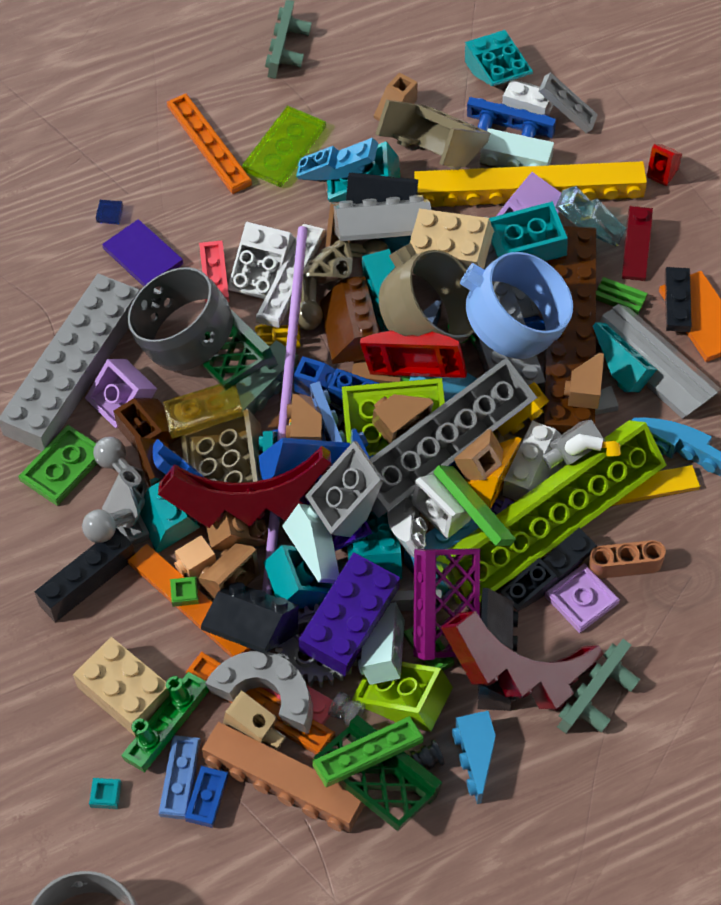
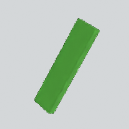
[433,465,516,546]
[312,716,424,788]

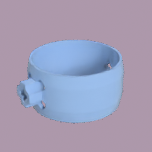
[460,252,573,359]

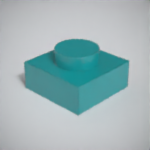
[259,431,277,452]

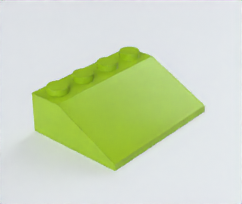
[342,378,445,456]

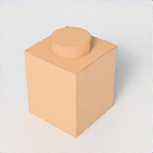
[174,536,216,578]

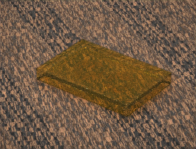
[163,384,244,439]

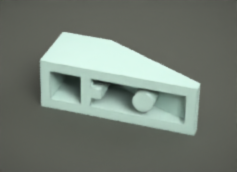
[282,504,339,583]
[358,602,405,685]

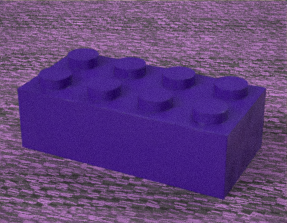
[299,552,400,676]

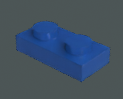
[185,766,229,828]

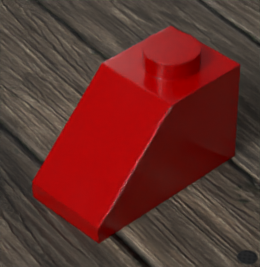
[646,144,682,186]

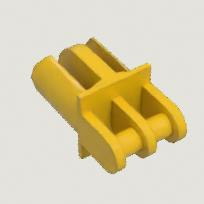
[255,324,301,349]

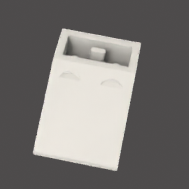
[228,222,296,299]

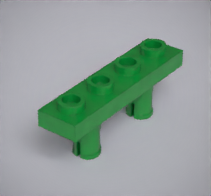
[121,672,209,773]

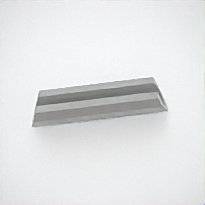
[596,304,721,418]

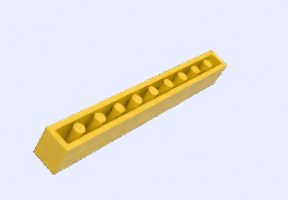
[414,161,647,207]

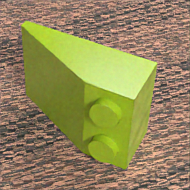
[351,662,453,732]

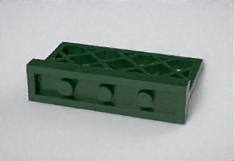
[201,310,278,390]
[312,715,443,831]

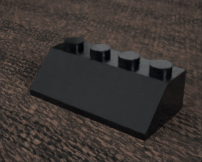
[477,588,518,711]

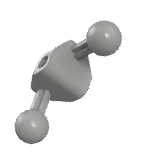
[82,437,147,543]

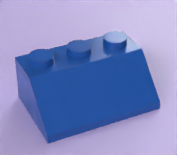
[259,438,350,484]

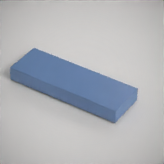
[159,735,201,820]

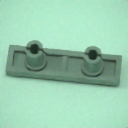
[265,0,312,79]
[557,639,640,734]

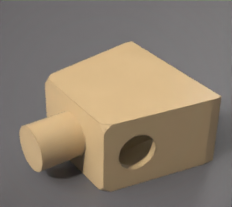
[223,691,286,750]

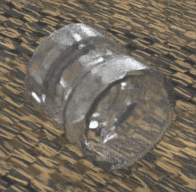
[328,691,365,726]

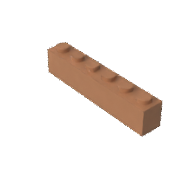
[202,721,365,833]

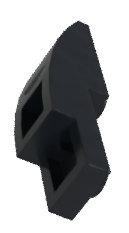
[500,527,597,611]

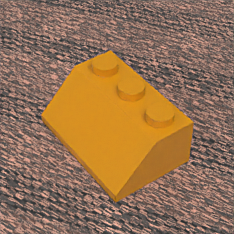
[465,437,521,509]

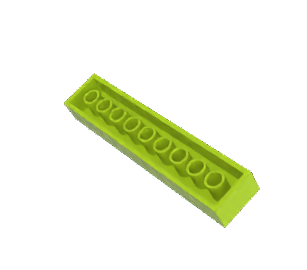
[436,420,667,604]

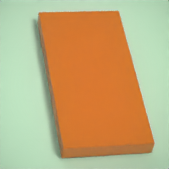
[659,271,721,362]

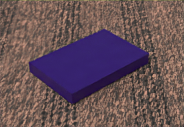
[102,219,183,287]

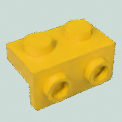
[497,382,549,436]

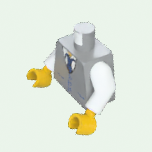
[542,420,621,469]

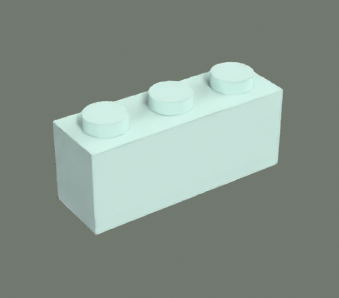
[480,128,554,168]

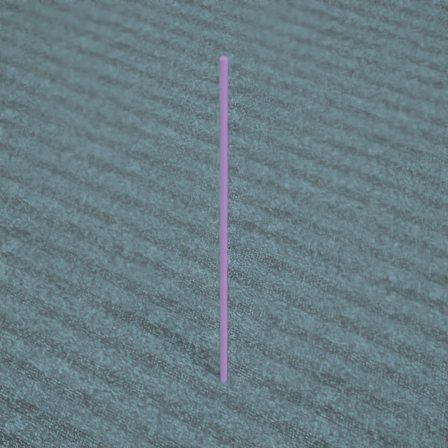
[262,226,307,595]

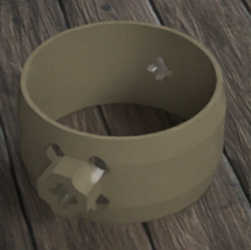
[379,243,474,343]

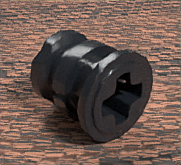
[409,739,445,769]

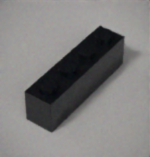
[34,528,135,623]

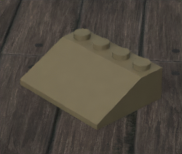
[181,409,263,512]

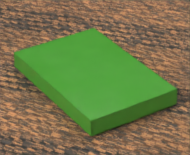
[18,425,97,506]

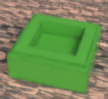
[170,576,199,607]

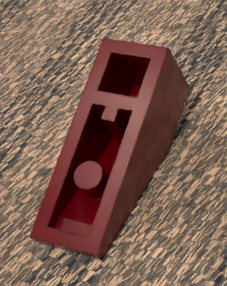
[622,206,653,281]

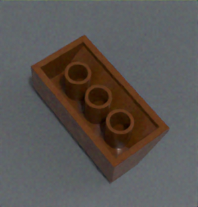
[320,276,379,364]

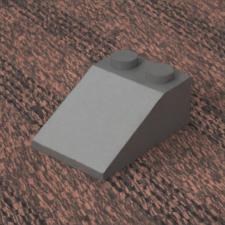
[305,441,384,537]

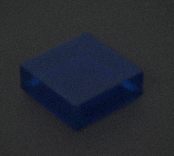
[96,200,123,224]

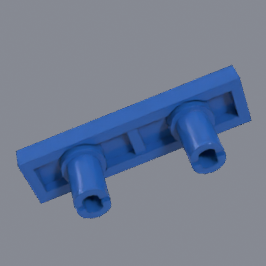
[467,97,556,139]

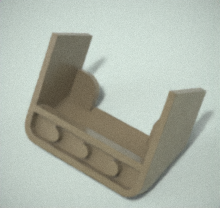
[375,99,491,170]

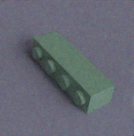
[212,340,299,420]

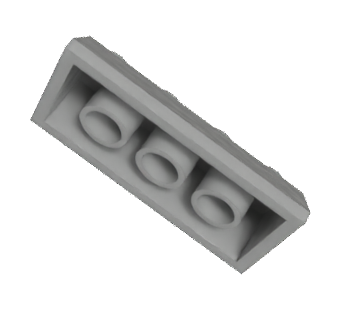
[334,195,431,241]

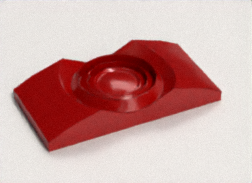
[360,330,467,378]

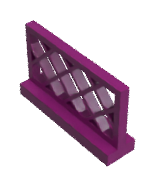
[413,548,480,660]

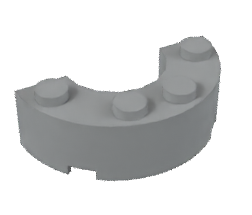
[205,651,313,734]

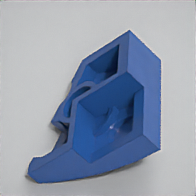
[153,439,205,478]

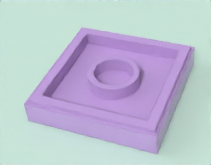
[545,563,620,633]

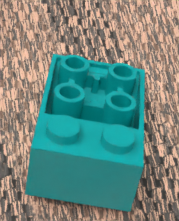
[465,30,533,86]
[347,512,402,579]

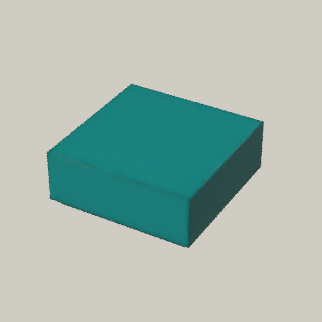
[89,778,122,809]

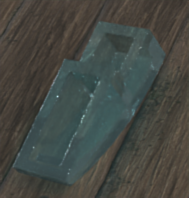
[555,186,626,247]

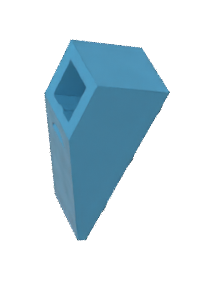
[452,711,496,804]

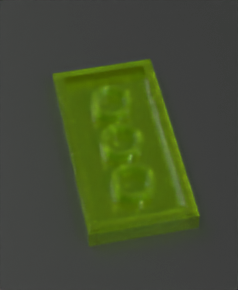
[241,105,326,187]

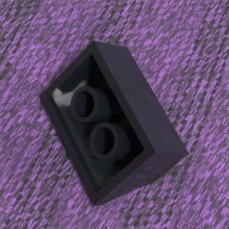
[346,172,418,204]
[201,582,299,654]

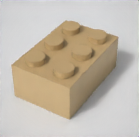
[410,209,494,269]
[73,637,170,736]

